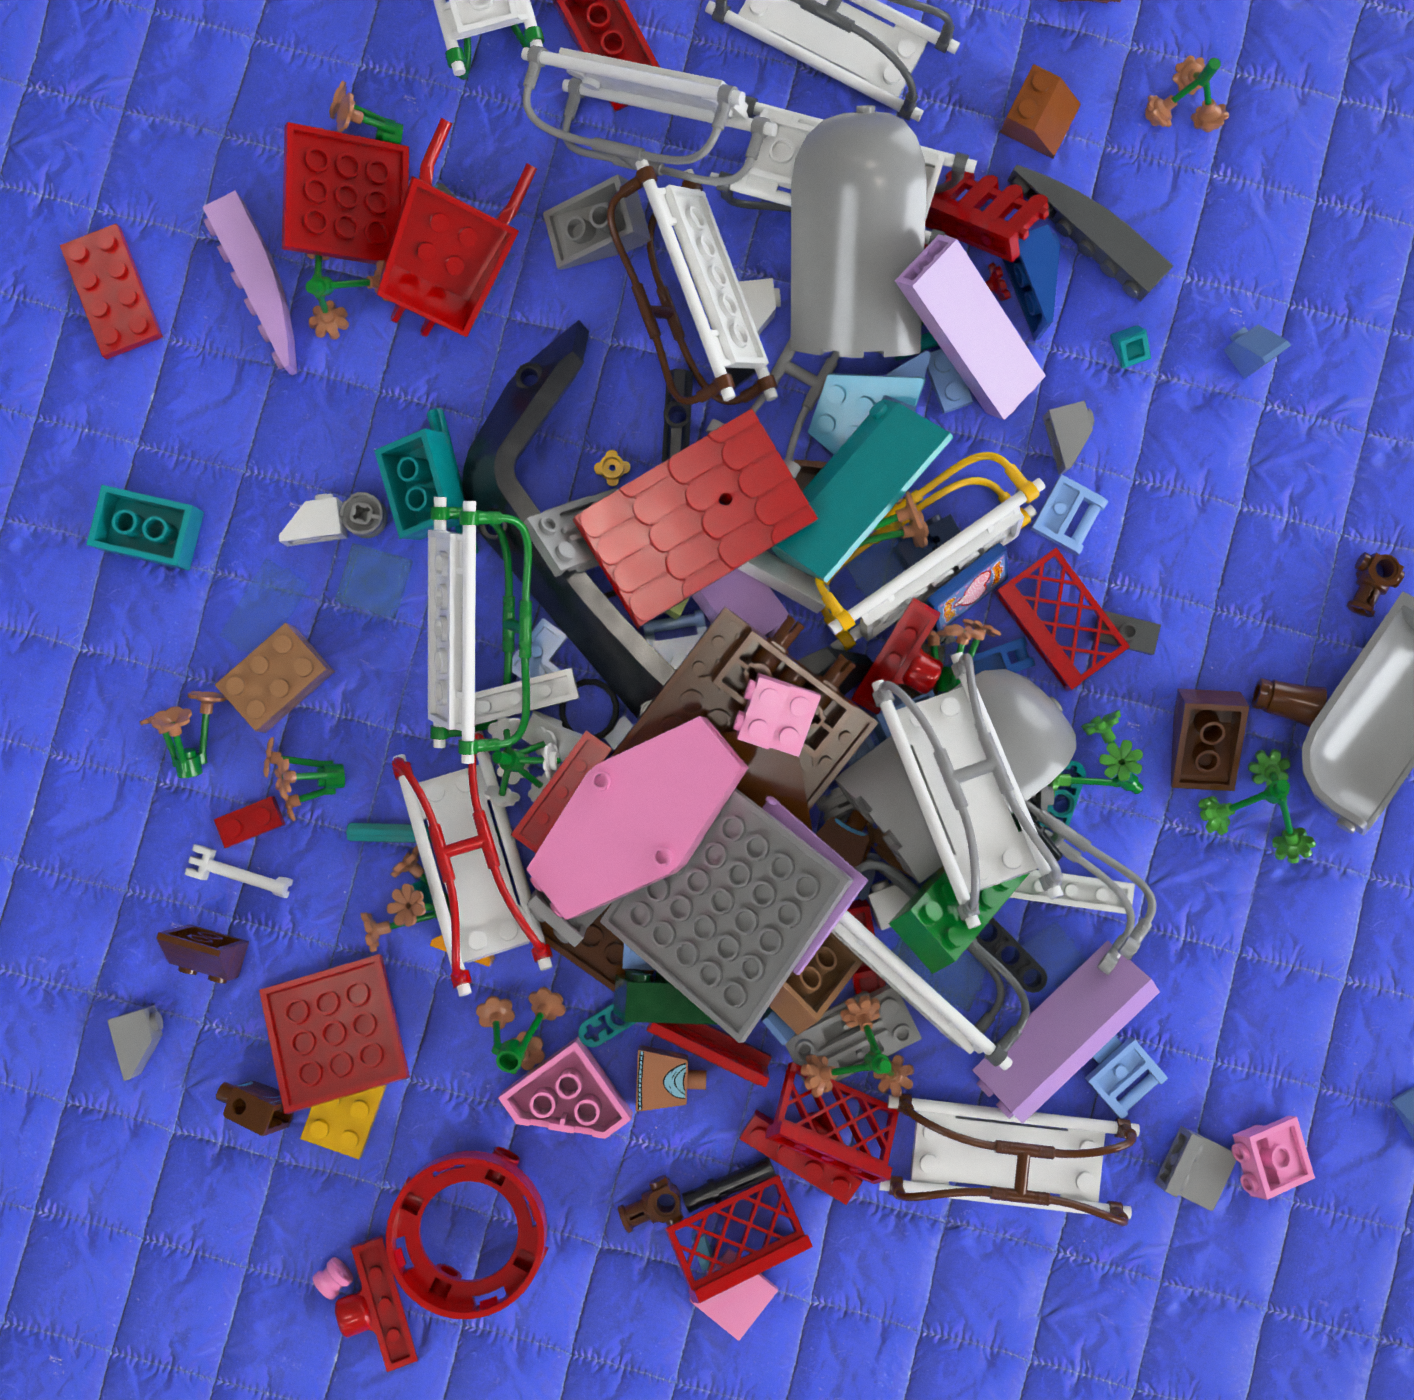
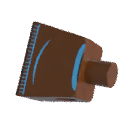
[816,810,871,868]
[216,1081,294,1136]

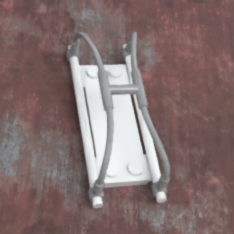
[521,45,778,186]
[871,652,1063,929]

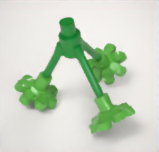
[1048,710,1143,798]
[1198,749,1316,863]

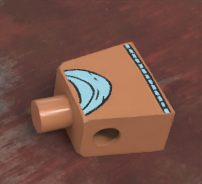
[636,1045,707,1111]

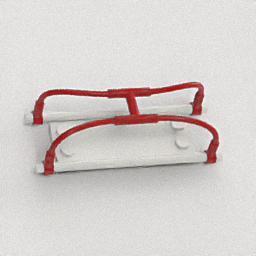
[392,731,553,997]

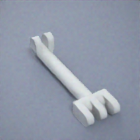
[185,844,293,898]

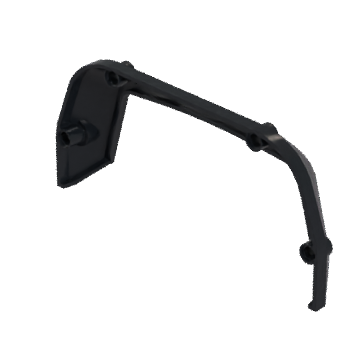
[462,320,873,719]

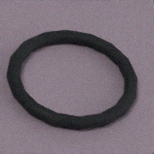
[559,679,619,739]

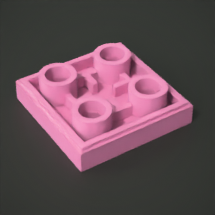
[689,1248,778,1341]

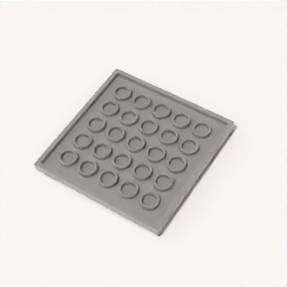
[600,788,854,1043]

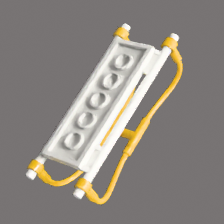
[815,452,1046,651]

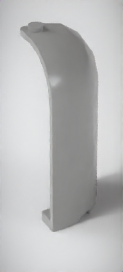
[791,105,927,358]
[1302,592,1414,836]
[835,669,1076,883]

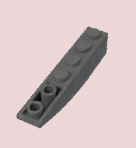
[1007,165,1173,302]

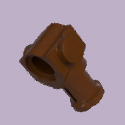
[1346,552,1405,617]
[618,1175,684,1233]

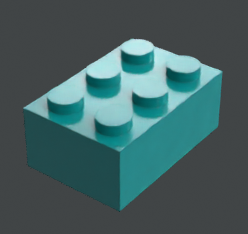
[374,428,464,540]
[86,485,204,571]

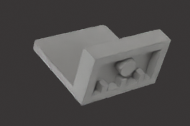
[1155,1126,1237,1211]

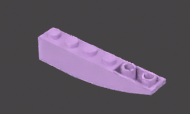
[203,191,297,376]

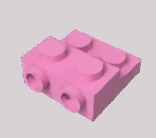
[733,673,821,757]
[1231,1116,1315,1200]

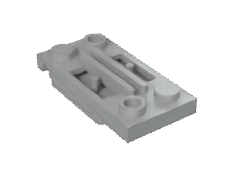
[524,488,618,577]
[785,985,922,1094]

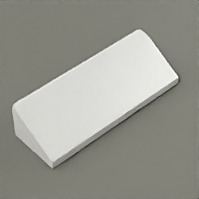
[737,551,830,613]

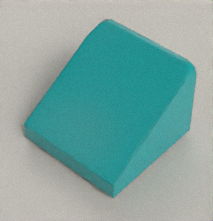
[1110,325,1151,368]

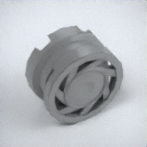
[340,492,388,538]
[816,787,858,823]

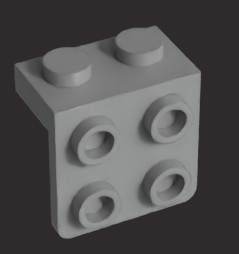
[527,889,613,947]

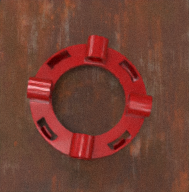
[386,1147,549,1319]

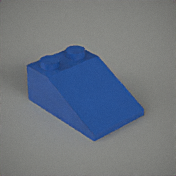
[1002,224,1060,341]

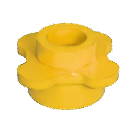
[594,450,631,486]

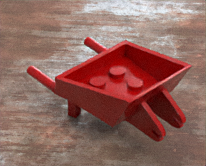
[377,118,537,337]

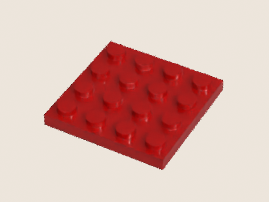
[282,122,409,265]
[259,954,410,1114]

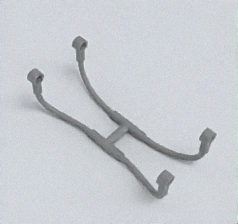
[706,338,839,479]
[1025,800,1156,975]

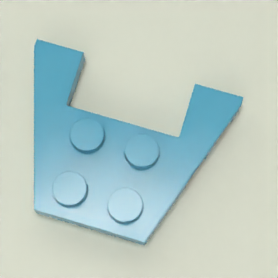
[807,373,926,454]

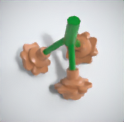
[1145,55,1229,133]

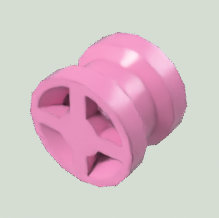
[313,1257,353,1300]

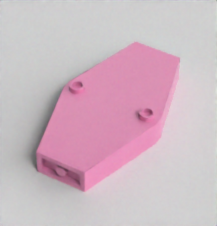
[526,716,749,920]

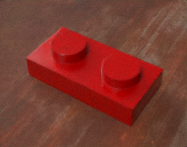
[214,796,286,848]

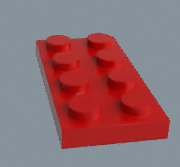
[60,223,163,359]

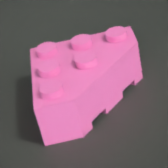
[498,1036,633,1139]

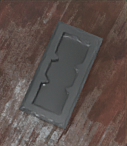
[1092,610,1161,655]

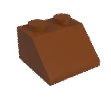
[1000,64,1081,159]

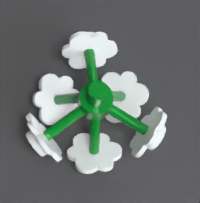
[484,717,561,807]

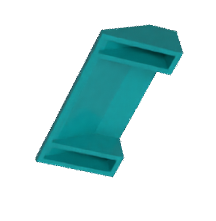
[771,399,953,583]

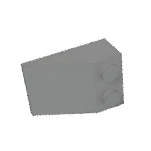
[543,174,651,270]

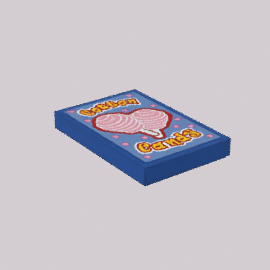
[927,542,1008,632]

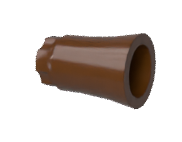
[1252,678,1327,728]

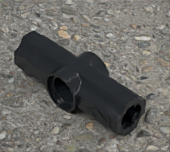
[662,369,693,463]

